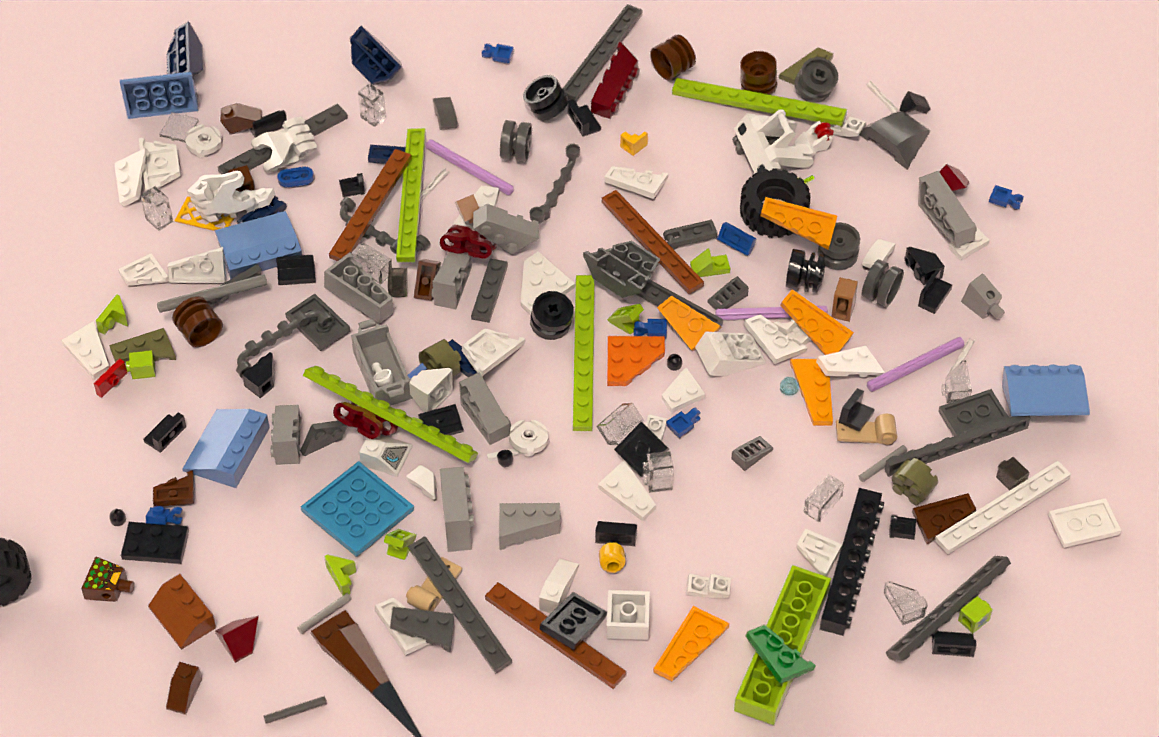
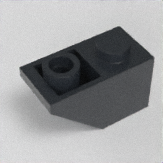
[904,247,945,285]
[242,352,275,399]

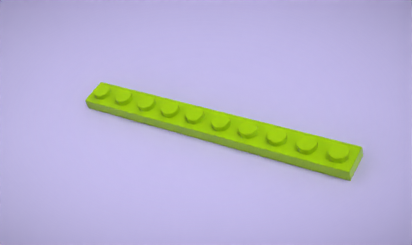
[672,78,847,126]
[396,128,426,262]
[573,275,594,431]
[303,366,478,463]

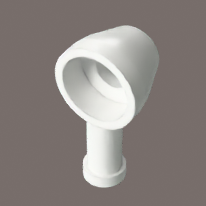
[371,362,393,387]

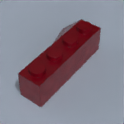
[591,42,640,119]

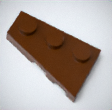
[912,493,976,544]

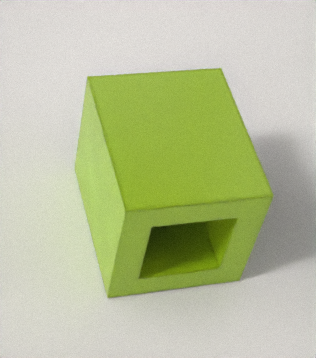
[126,350,155,380]
[958,596,993,634]

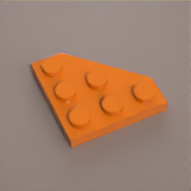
[607,336,665,386]

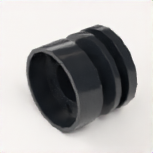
[786,249,825,293]

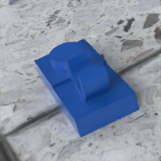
[717,222,756,256]

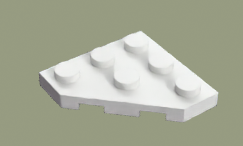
[521,252,575,315]

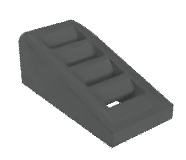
[707,276,749,310]
[731,436,773,471]

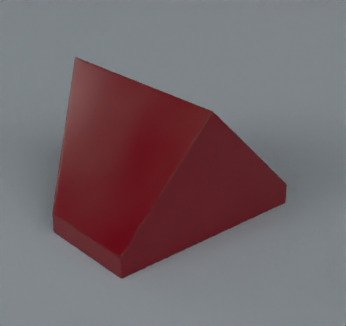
[939,164,969,191]
[215,616,259,663]

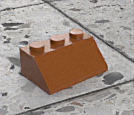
[148,574,216,650]

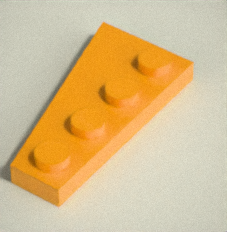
[760,197,837,250]
[780,289,854,355]
[790,359,833,426]
[653,606,730,681]

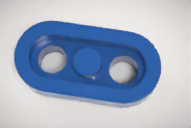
[277,167,314,187]

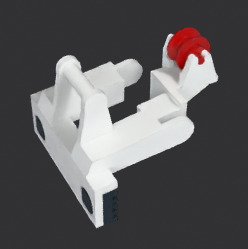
[734,109,834,173]

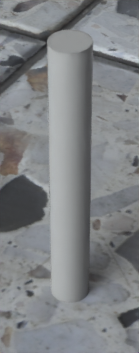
[859,445,907,482]
[297,593,352,634]

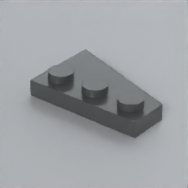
[390,607,454,652]

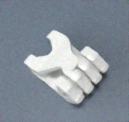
[251,116,317,173]
[188,171,256,222]

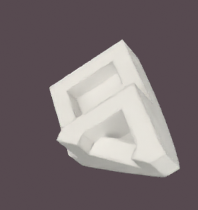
[774,319,811,346]
[406,465,437,500]

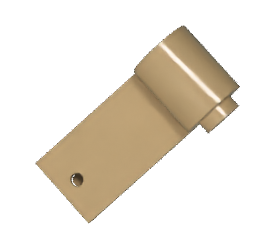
[836,413,897,445]
[406,557,462,611]

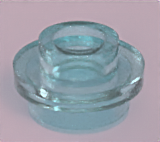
[780,377,799,395]

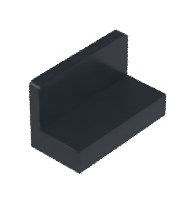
[568,99,601,137]
[249,110,287,138]
[276,255,316,286]
[918,268,952,314]
[838,388,875,431]
[143,412,186,453]
[595,521,637,546]
[932,631,976,657]

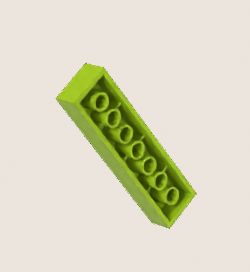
[734,565,831,725]

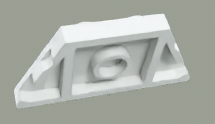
[139,138,181,194]
[461,329,525,376]

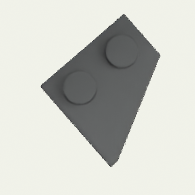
[300,421,348,456]

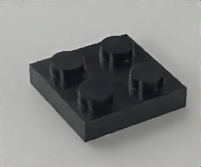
[614,421,669,477]

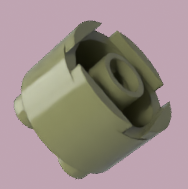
[418,339,461,377]
[892,458,938,505]

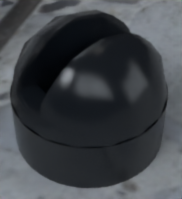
[667,354,682,371]
[497,450,513,467]
[109,509,126,526]

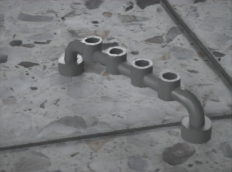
[530,144,580,224]
[340,197,430,254]
[236,310,334,378]

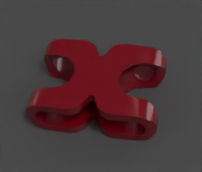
[440,225,498,259]
[333,402,398,439]

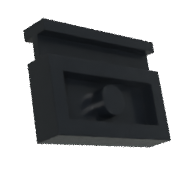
[418,404,464,442]

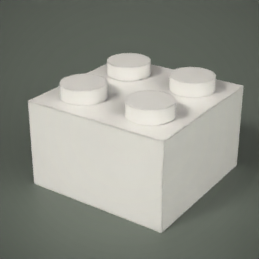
[607,590,650,640]

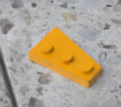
[657,296,722,352]

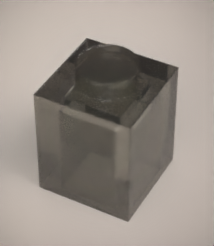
[388,268,408,298]
[996,457,1030,490]

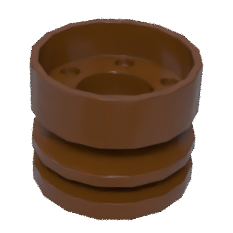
[650,34,696,80]
[740,51,777,95]
[172,296,223,347]

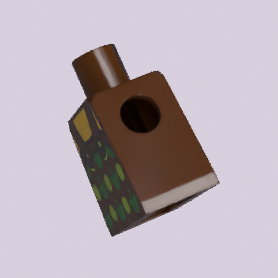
[81,556,134,602]

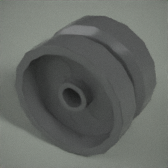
[795,57,838,103]
[500,120,532,162]
[818,222,861,270]
[861,259,904,307]

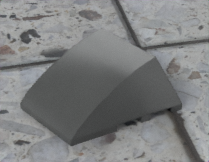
[859,111,930,170]
[583,241,660,298]

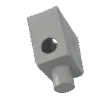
[961,273,1005,320]

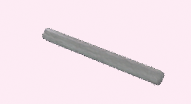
[157,275,267,313]

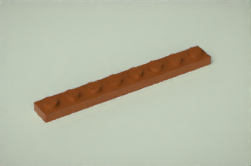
[329,149,412,261]
[601,190,704,294]
[485,582,626,689]

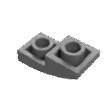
[433,97,458,130]

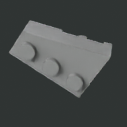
[473,204,539,255]
[432,252,472,310]
[459,372,511,445]
[271,405,301,465]
[499,503,560,550]

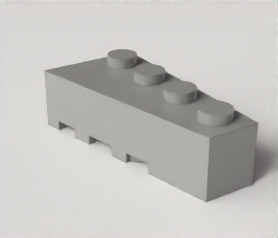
[918,171,977,247]
[324,252,393,324]
[440,467,474,552]

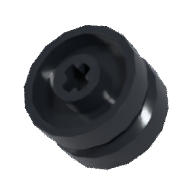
[523,75,569,120]
[530,291,574,340]

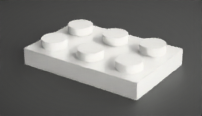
[1048,498,1121,548]

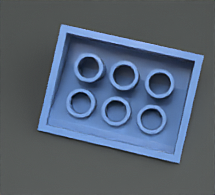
[119,72,198,119]
[215,211,302,279]
[1002,364,1090,416]
[182,409,270,488]

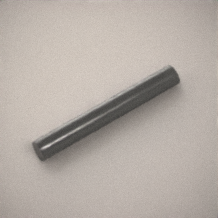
[264,696,327,724]

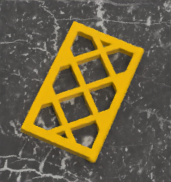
[175,196,234,231]

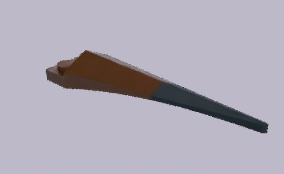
[311,610,422,737]

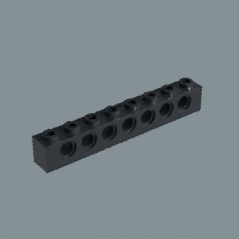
[820,488,885,636]

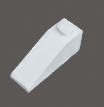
[539,559,579,613]

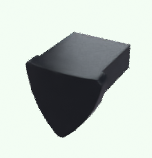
[900,91,931,114]
[339,173,365,198]
[889,514,916,540]

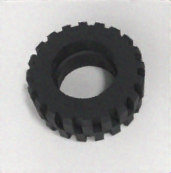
[740,168,811,238]
[0,538,32,606]

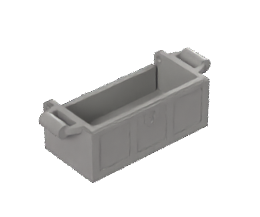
[351,319,413,405]

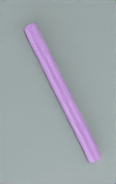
[426,139,514,195]
[716,306,828,320]
[867,337,965,392]

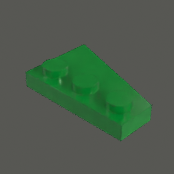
[745,625,816,684]

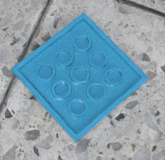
[301,461,414,557]

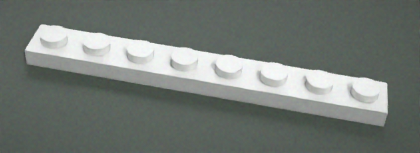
[935,461,1071,554]

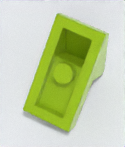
[690,248,730,277]
[96,294,128,335]
[607,304,644,334]
[384,529,417,560]
[324,555,356,596]

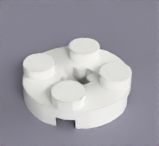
[185,125,222,158]
[509,420,548,456]

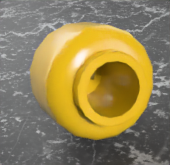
[599,542,626,573]

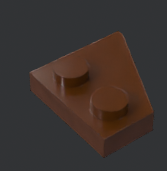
[153,470,194,507]

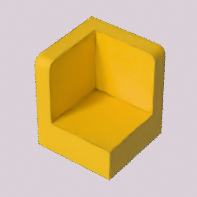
[620,131,648,156]

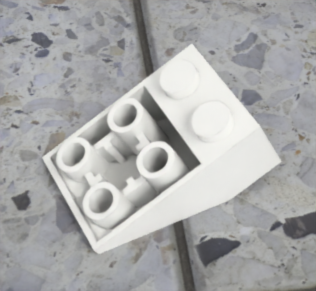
[695,332,766,376]

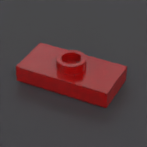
[94,359,128,398]

